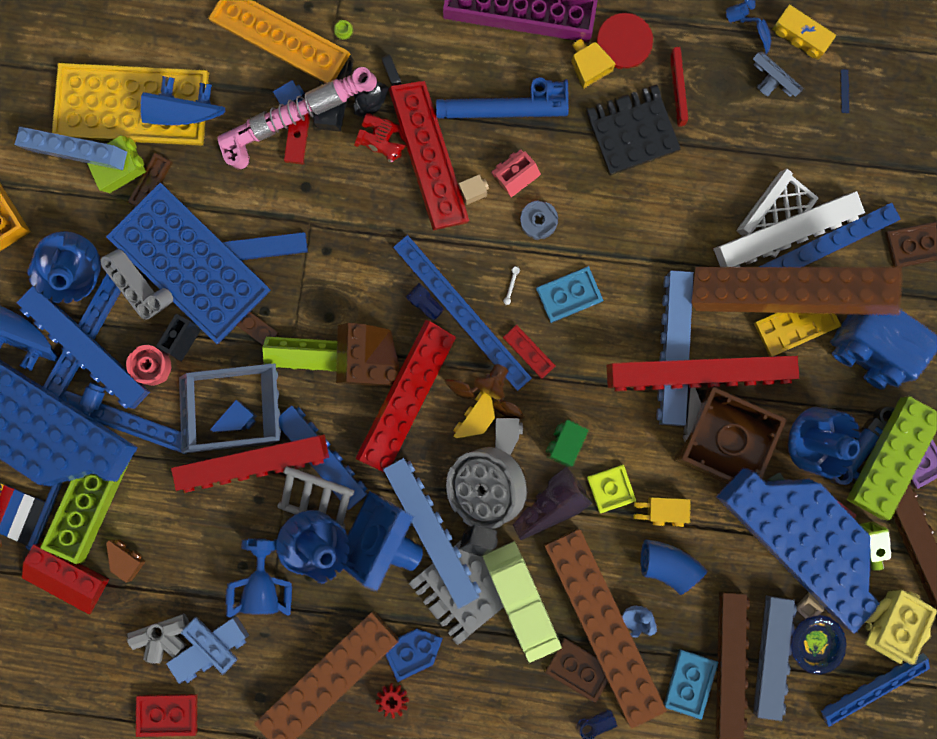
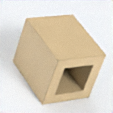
[459,174,489,205]

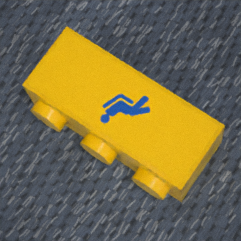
[772,4,836,60]

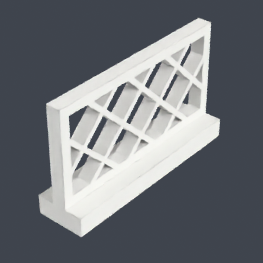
[736,169,818,258]

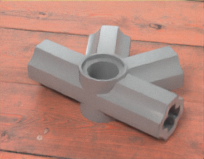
[127,614,189,663]

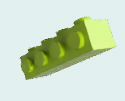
[262,337,337,371]

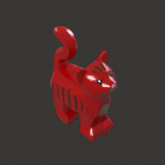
[354,113,406,162]

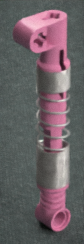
[218,67,377,169]

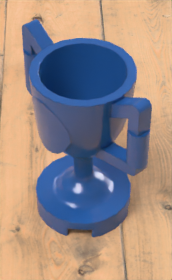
[226,539,292,618]

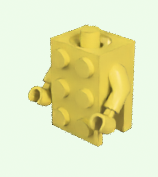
[865,590,937,664]

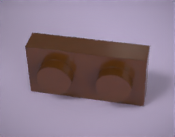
[236,312,279,345]

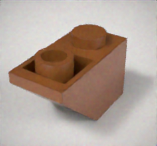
[106,539,146,583]

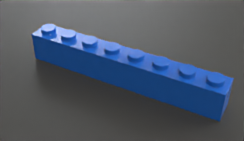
[17,286,150,409]

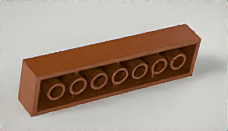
[254,611,400,739]

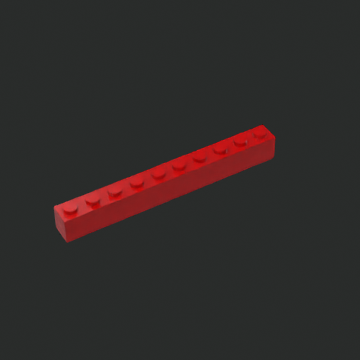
[606,356,799,392]

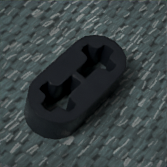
[381,54,402,86]

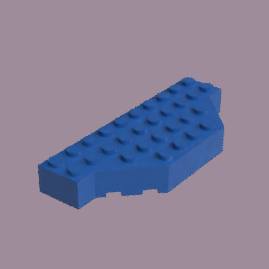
[0,360,138,486]
[717,468,880,634]

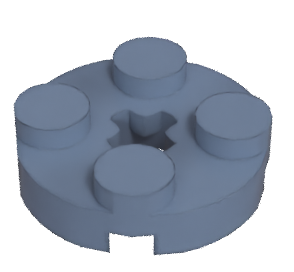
[520,201,558,240]

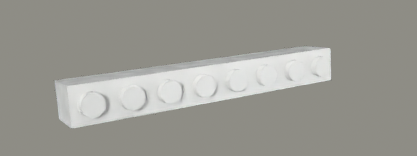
[714,191,865,267]

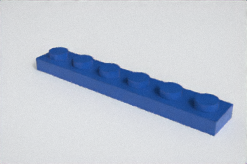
[821,653,930,727]

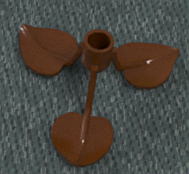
[445,364,525,419]

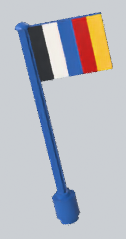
[0,382,105,551]

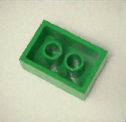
[545,420,589,467]

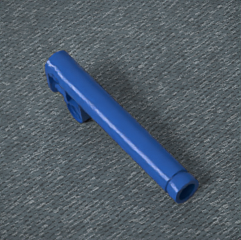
[436,78,569,118]

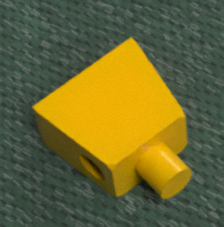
[572,39,615,89]

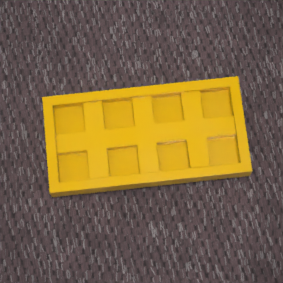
[754,313,841,357]

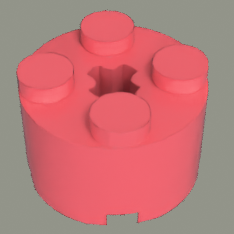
[126,345,171,386]

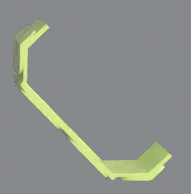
[483,541,562,663]

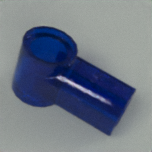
[405,283,444,321]
[576,709,618,739]

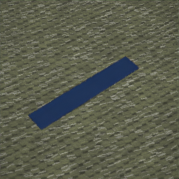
[841,70,849,113]

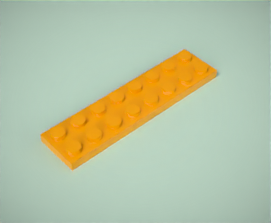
[208,0,351,84]

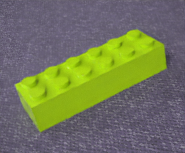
[846,396,937,520]
[40,461,130,564]

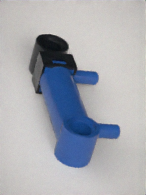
[829,406,895,485]

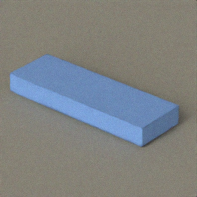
[181,617,238,674]

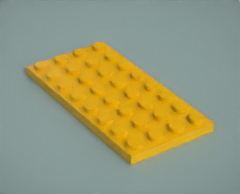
[52,63,209,146]

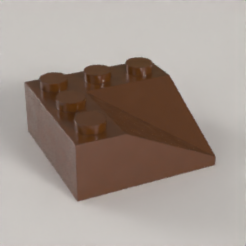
[336,323,399,387]

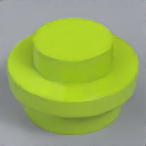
[334,20,353,39]

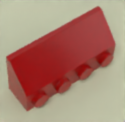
[22,543,109,615]

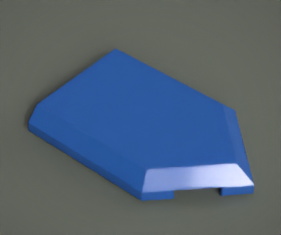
[385,629,443,682]

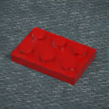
[136,694,197,737]

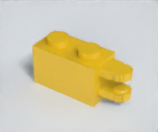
[634,497,690,527]

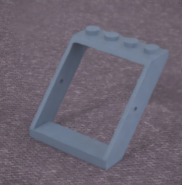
[179,364,281,453]

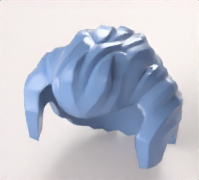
[622,606,657,637]

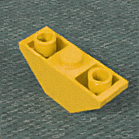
[453,391,495,439]

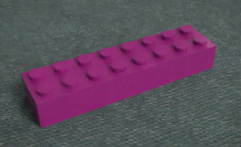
[443,0,598,43]

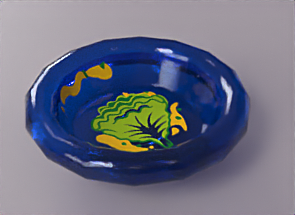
[791,615,847,675]

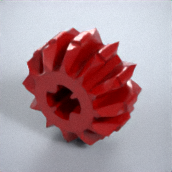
[375,683,409,719]

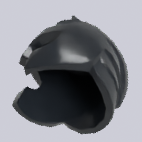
[353,76,389,117]

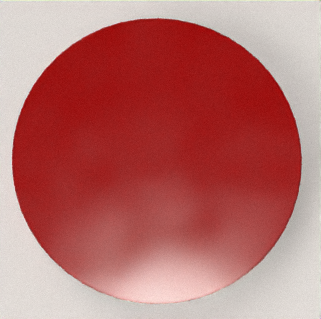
[597,13,653,69]

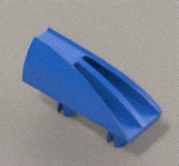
[141,76,225,125]
[0,306,58,371]

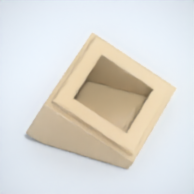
[796,592,824,622]

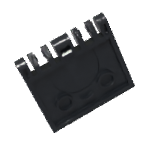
[586,84,681,176]

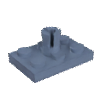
[753,52,804,97]

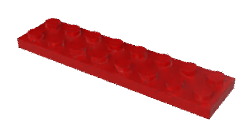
[389,81,469,230]
[355,320,456,473]

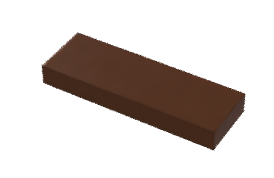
[128,153,173,206]

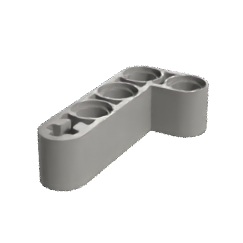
[101,249,173,320]

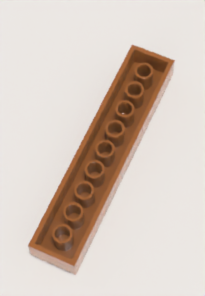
[691,267,902,315]
[543,528,667,729]

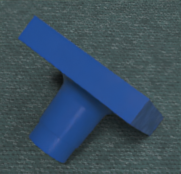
[341,491,423,591]

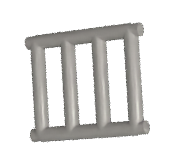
[277,467,354,529]

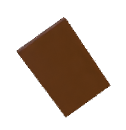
[885,222,937,268]
[545,638,608,703]

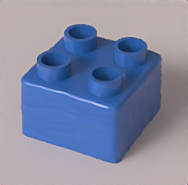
[830,309,937,390]

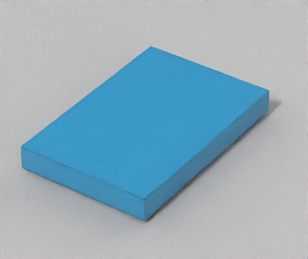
[536,266,603,323]
[663,649,718,720]

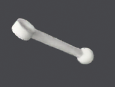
[503,267,520,305]

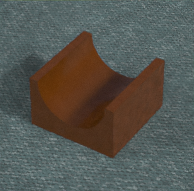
[674,387,787,484]

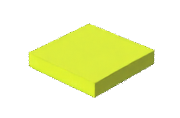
[587,464,636,513]

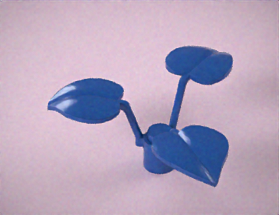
[726,0,771,54]

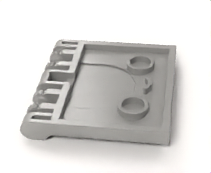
[409,541,504,645]

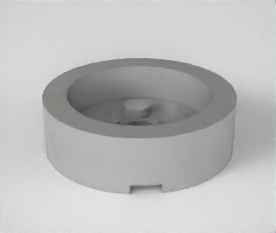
[446,447,527,529]

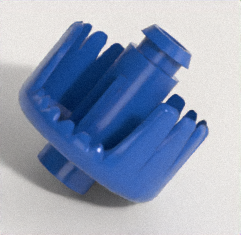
[27,231,101,303]
[788,407,860,478]
[276,510,350,583]

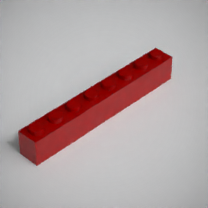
[171,435,329,493]

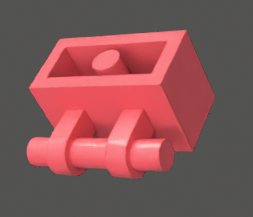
[491,149,541,197]

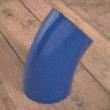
[640,539,708,595]

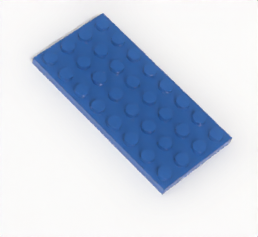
[106,183,271,344]

